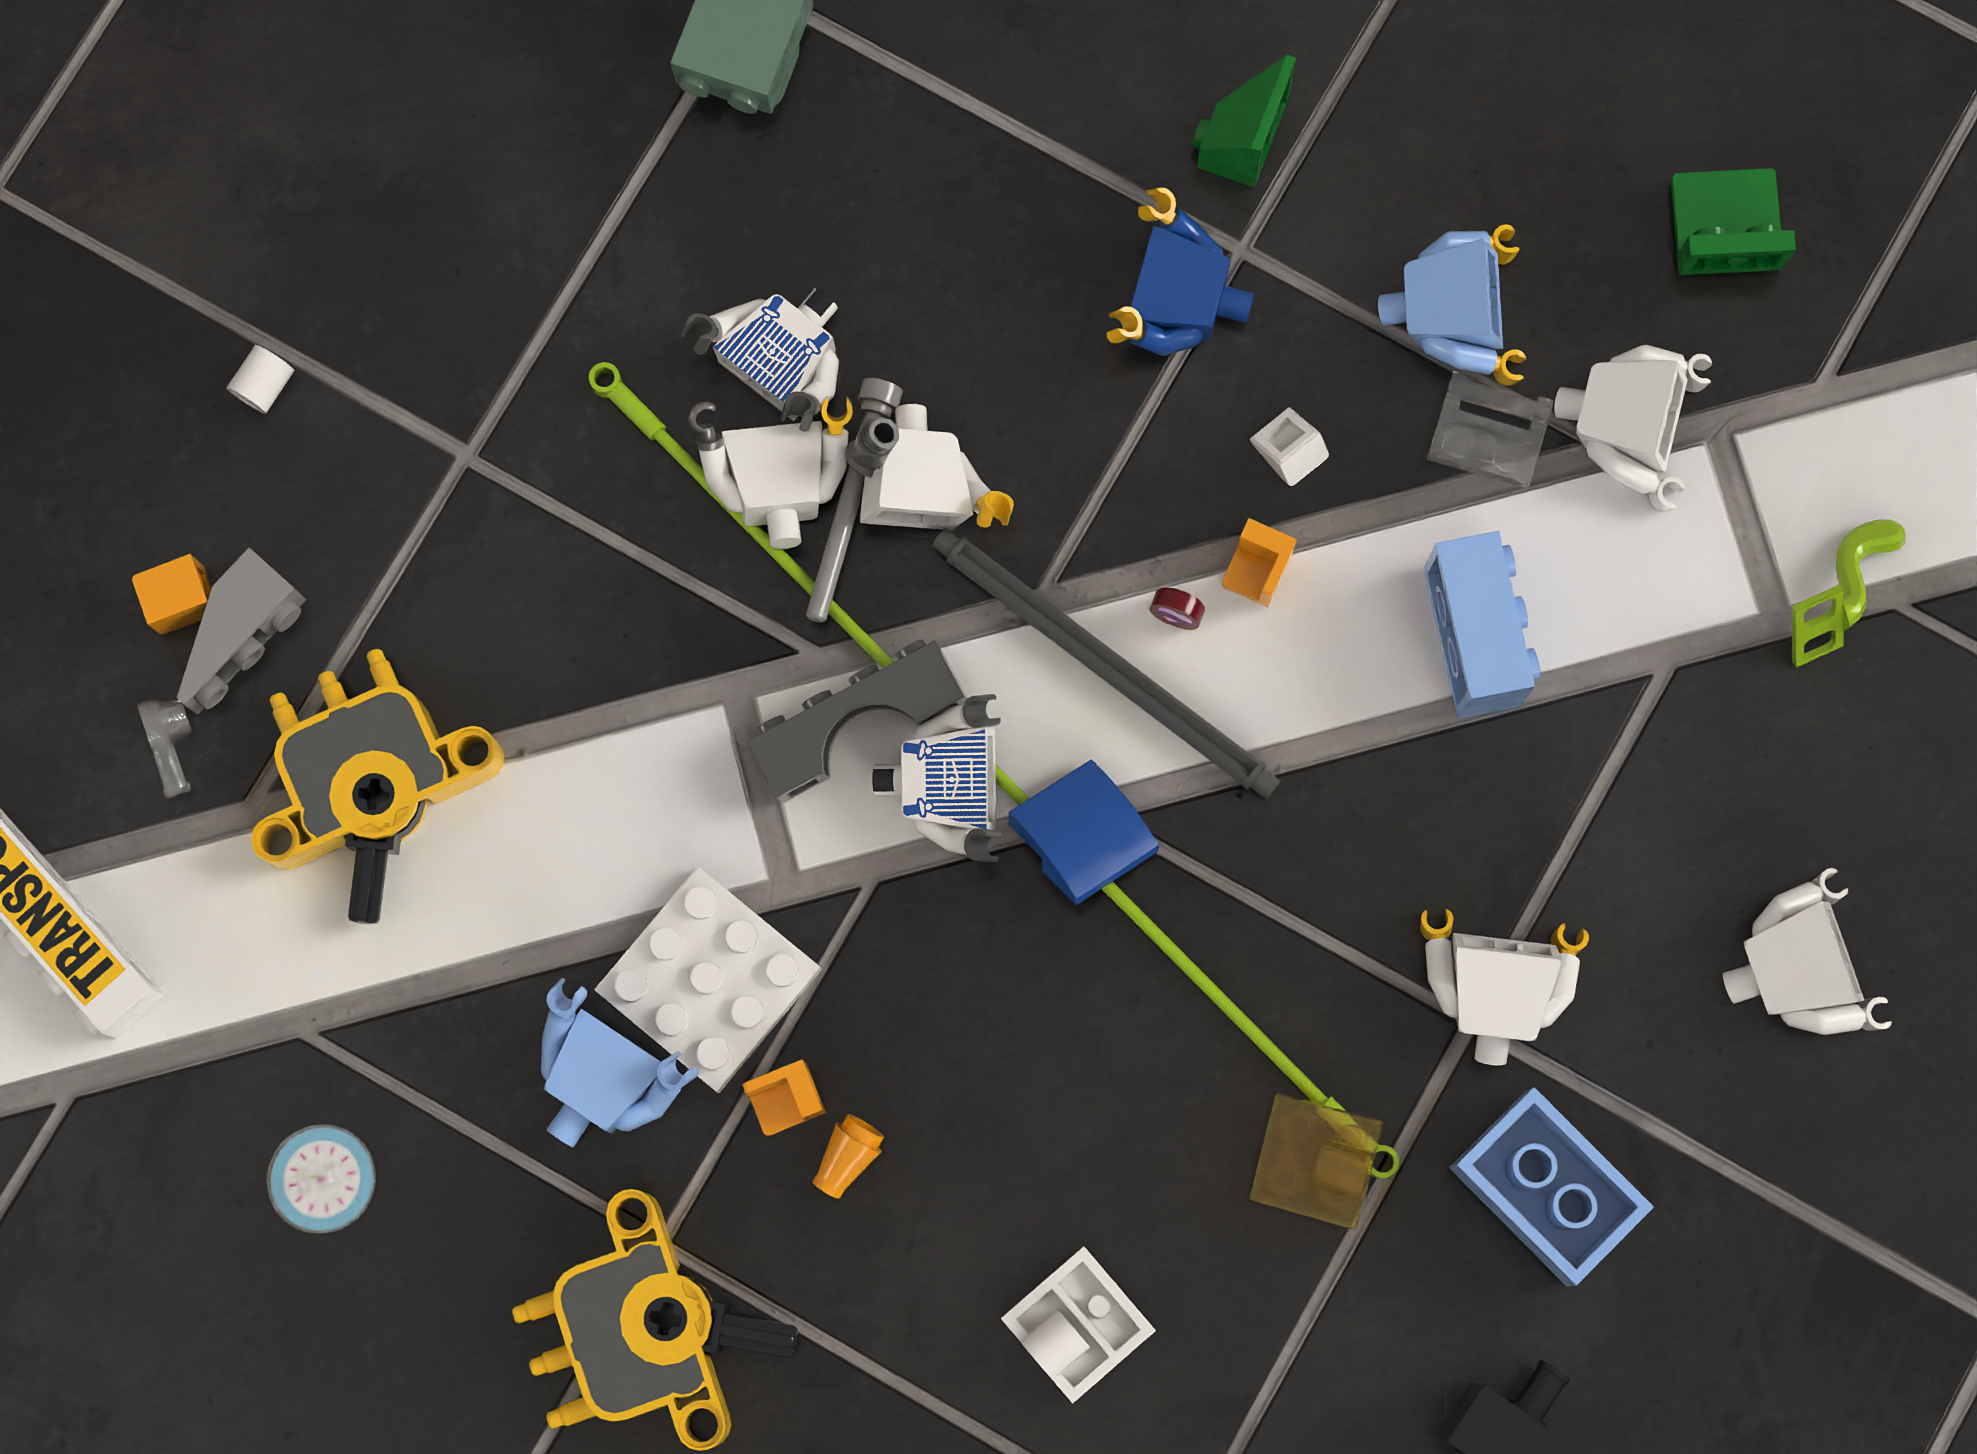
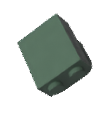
[670,0,814,114]

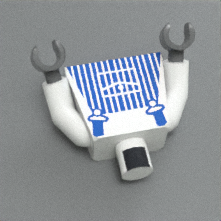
[680,288,839,432]
[872,694,1002,863]

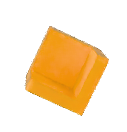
[1222,518,1297,607]
[132,554,212,635]
[742,1059,826,1136]

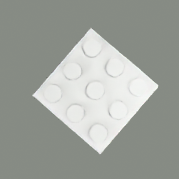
[594,867,822,1093]

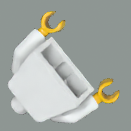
[1420,909,1589,1065]

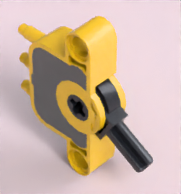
[251,649,504,925]
[512,1189,798,1451]

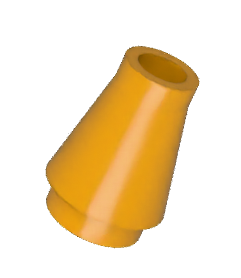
[812,1114,884,1199]

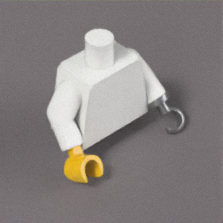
[688,396,853,549]

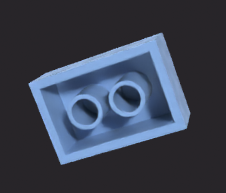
[1424,531,1540,719]
[1449,1087,1654,1286]

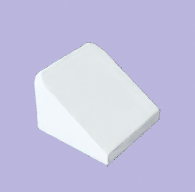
[1250,407,1329,486]

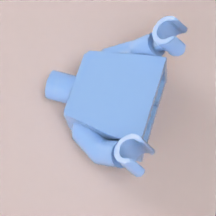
[541,978,699,1148]

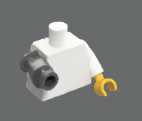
[845,404,1014,530]

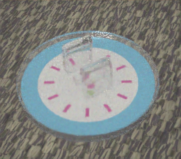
[267,1125,376,1233]

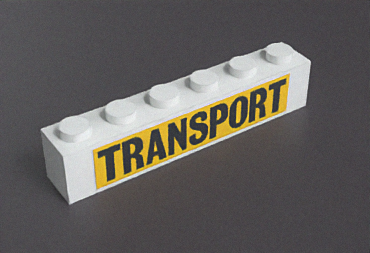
[0,808,165,1038]

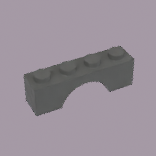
[747,639,967,803]

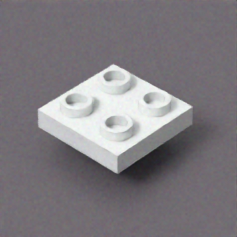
[1001,1246,1156,1404]

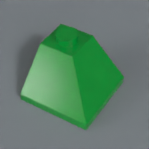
[1192,55,1296,188]

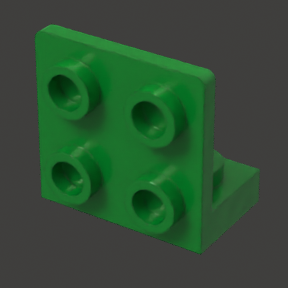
[1671,168,1796,275]

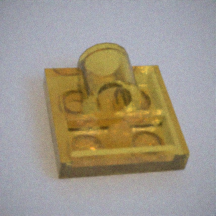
[1249,1093,1384,1230]

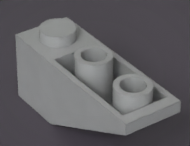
[177,547,306,714]

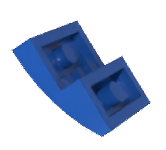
[1009,759,1159,905]

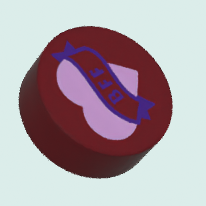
[1149,587,1205,630]

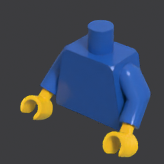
[1107,188,1254,356]

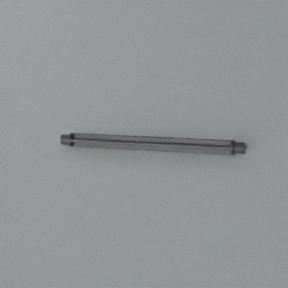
[932,528,1281,800]

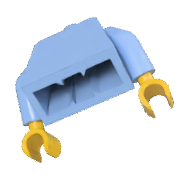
[1378,224,1526,386]

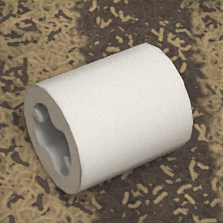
[226,345,295,414]

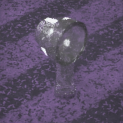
[136,699,191,798]

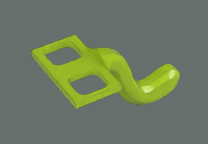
[1792,519,1906,668]

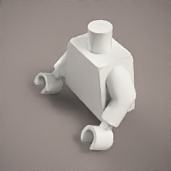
[1554,345,1712,512]
[1723,868,1891,1035]

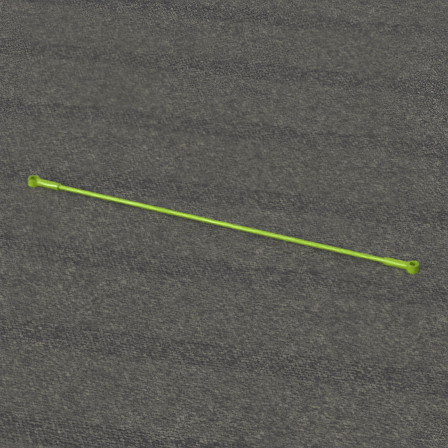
[589,362,1399,1179]

